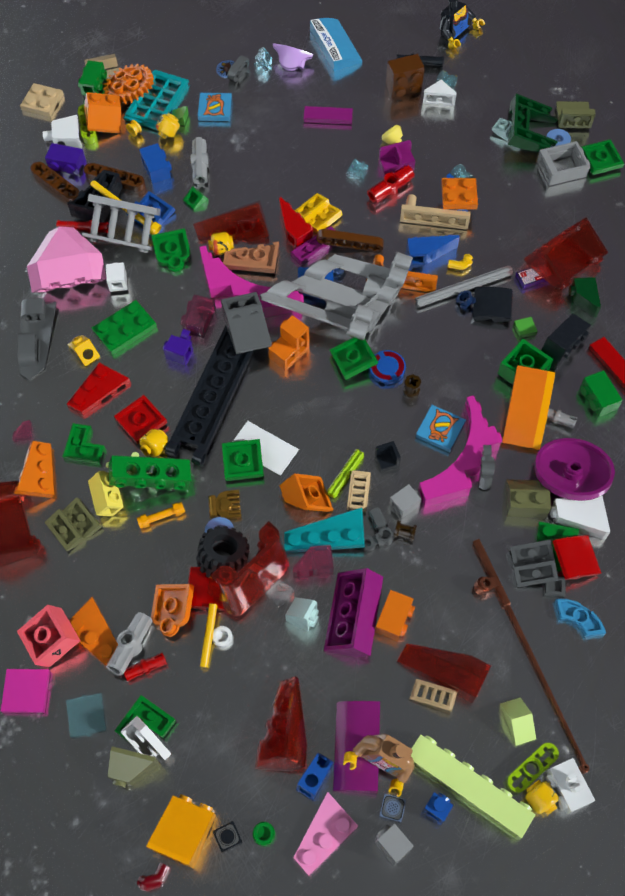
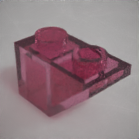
[293,545,334,580]

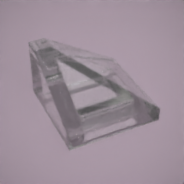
[265,579,294,608]

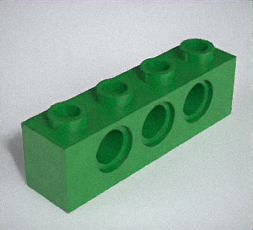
[109,455,191,490]

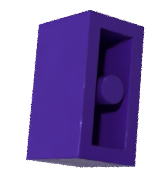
[45,143,86,175]

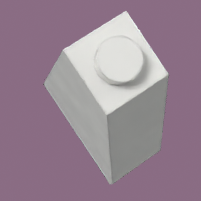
[550,496,610,540]

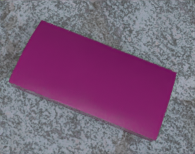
[333,701,380,794]

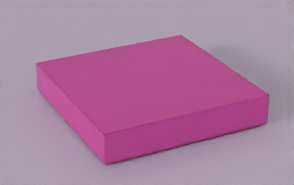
[1,669,50,713]

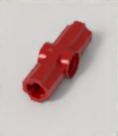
[367,165,415,203]

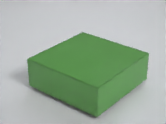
[513,317,538,339]

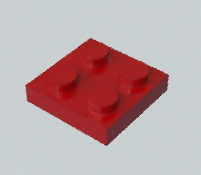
[114,395,167,445]

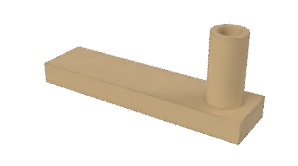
[400,194,470,230]

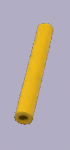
[200,604,218,668]

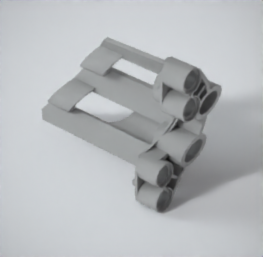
[260,252,413,341]

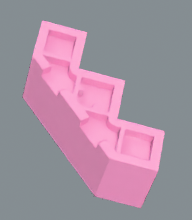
[27,227,107,293]

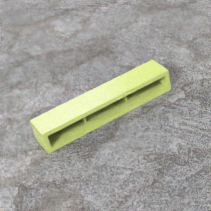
[411,735,535,841]

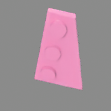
[293,792,358,876]

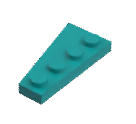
[284,508,365,553]

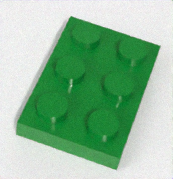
[91,300,157,355]

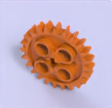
[103,64,154,104]

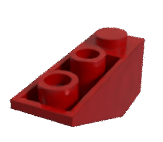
[279,197,313,248]

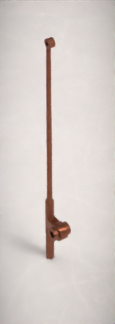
[473,539,589,773]

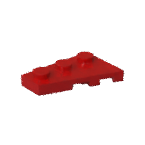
[67,362,130,416]

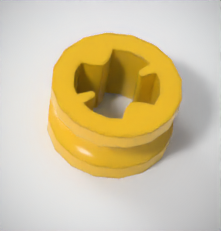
[126,120,142,137]

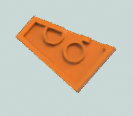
[14,441,54,498]
[69,597,118,666]

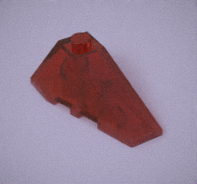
[193,200,269,241]
[397,643,491,703]
[255,676,307,772]

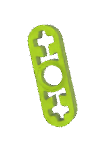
[78,104,97,145]
[506,743,559,794]

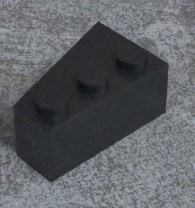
[67,170,123,222]
[541,313,591,372]

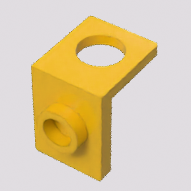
[67,335,100,366]

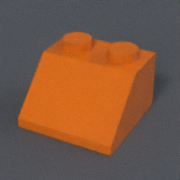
[84,92,121,133]

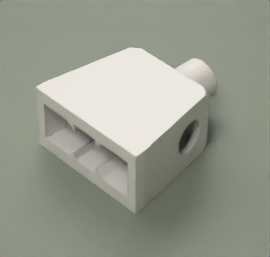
[43,115,82,149]

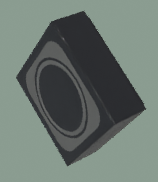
[213,821,243,853]

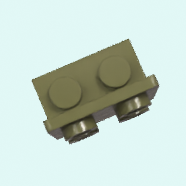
[556,101,596,128]

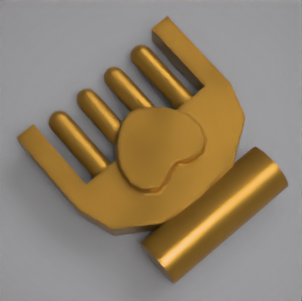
[208,490,241,520]

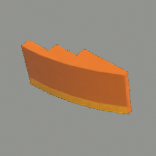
[502,365,555,450]

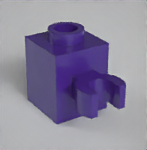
[163,329,193,366]

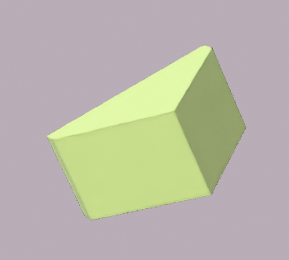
[500,697,536,746]

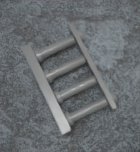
[82,194,161,253]

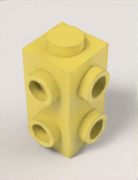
[88,471,123,517]

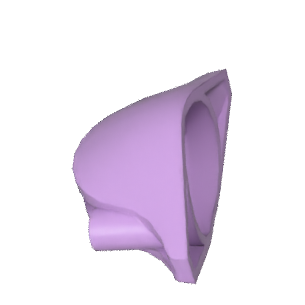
[273,43,313,71]

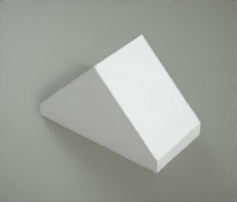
[423,79,456,107]

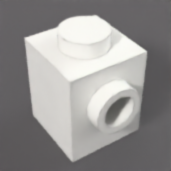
[106,262,127,292]

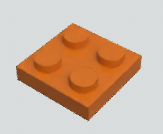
[441,178,478,209]

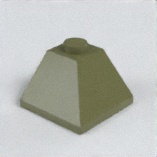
[108,746,161,788]

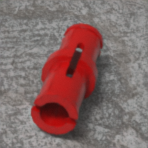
[124,652,167,681]

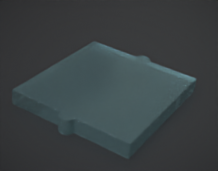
[66,693,106,738]

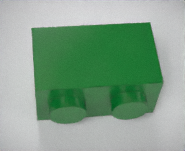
[580,370,623,417]

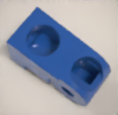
[296,753,334,801]

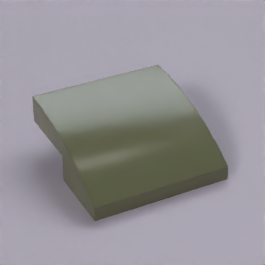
[45,497,102,551]

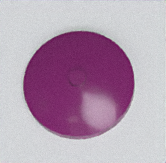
[534,438,615,501]

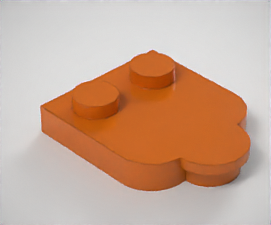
[151,584,194,637]

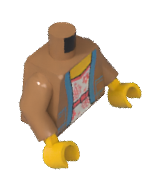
[343,734,414,797]

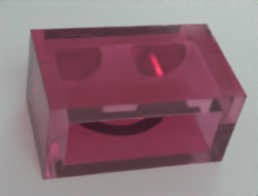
[180,294,216,338]

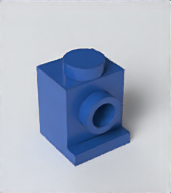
[422,792,453,825]

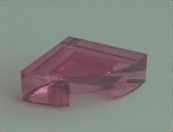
[12,420,33,443]

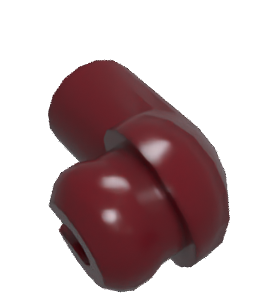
[137,862,170,892]

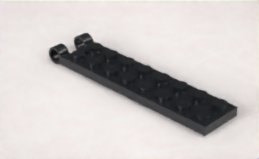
[165,325,254,466]

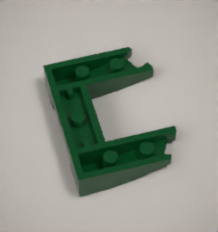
[508,93,558,151]

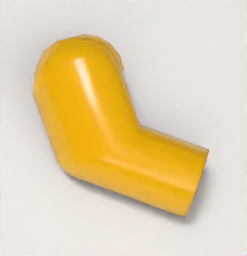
[447,254,473,270]

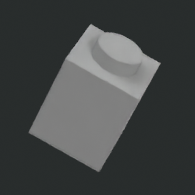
[389,484,421,519]

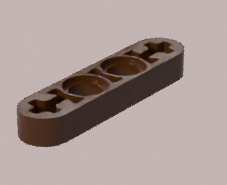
[30,162,79,202]
[84,163,146,192]
[317,229,384,252]

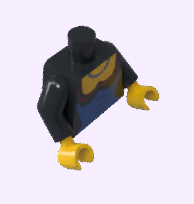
[440,0,485,50]

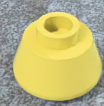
[382,125,403,145]

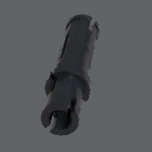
[396,54,444,67]

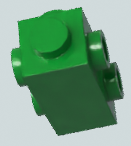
[78,60,107,96]

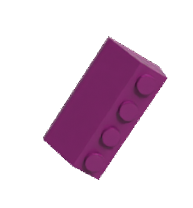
[323,568,383,657]

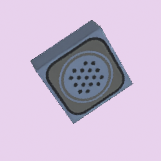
[379,794,406,823]

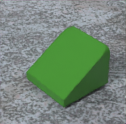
[172,106,189,126]

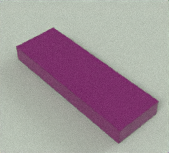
[304,106,353,124]
[290,226,335,266]

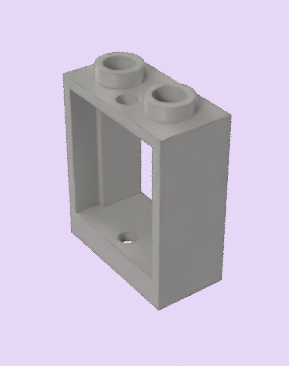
[537,141,590,186]

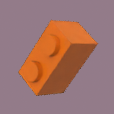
[375,590,415,642]

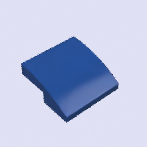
[126,191,176,227]

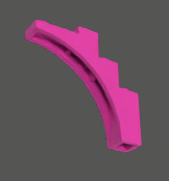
[418,395,502,508]

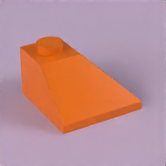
[279,473,334,512]

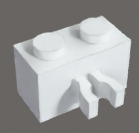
[545,758,595,814]

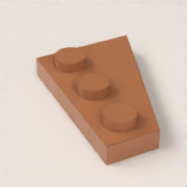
[223,241,279,274]

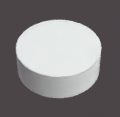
[212,626,233,648]

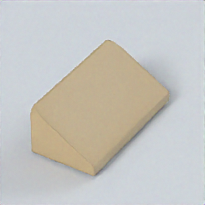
[84,54,118,69]

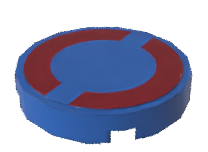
[369,350,406,385]

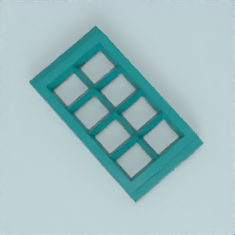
[123,70,189,131]

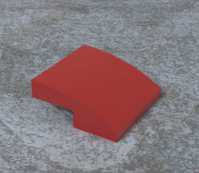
[552,535,601,580]
[188,567,232,612]

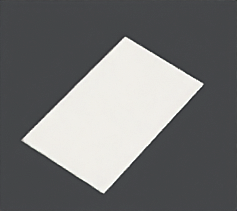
[232,421,299,476]

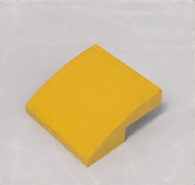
[294,193,342,233]

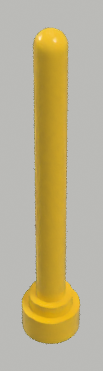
[90,180,162,235]

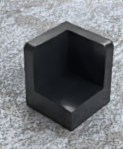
[375,441,401,473]

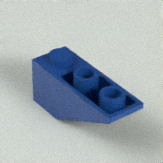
[406,235,460,266]

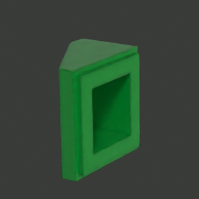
[183,186,208,210]

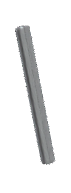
[415,266,513,307]

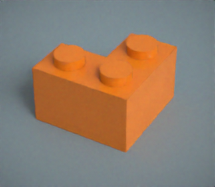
[268,315,309,370]

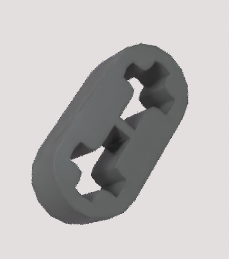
[227,55,249,82]

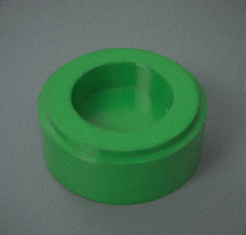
[252,822,275,846]

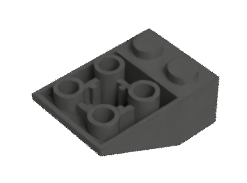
[221,292,272,354]

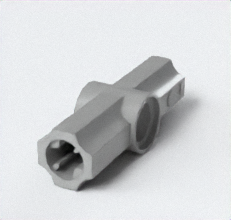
[191,137,209,186]
[106,612,153,676]

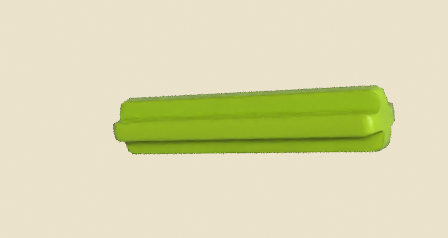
[327,449,364,498]

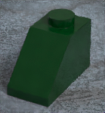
[569,277,601,317]

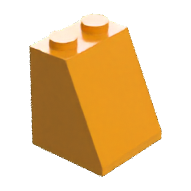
[146,794,216,869]

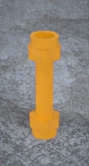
[137,502,185,529]

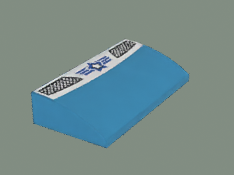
[310,18,362,71]

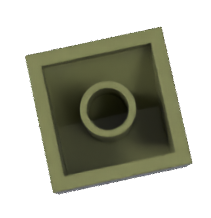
[506,479,551,518]

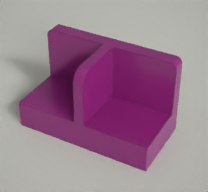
[378,140,415,173]

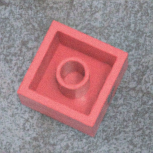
[17,604,80,667]

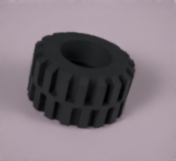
[196,526,250,582]

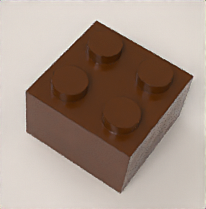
[386,54,425,99]

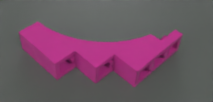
[199,246,304,318]

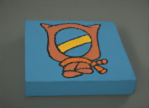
[198,93,232,121]
[415,405,466,453]

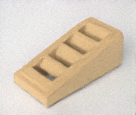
[347,470,371,514]
[409,679,458,715]

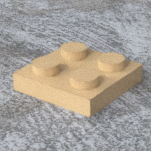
[20,83,64,117]

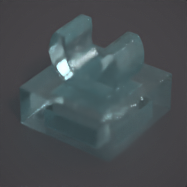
[254,47,272,71]
[347,159,369,181]

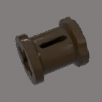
[403,374,421,398]
[394,521,417,542]

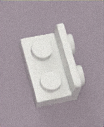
[121,716,171,760]

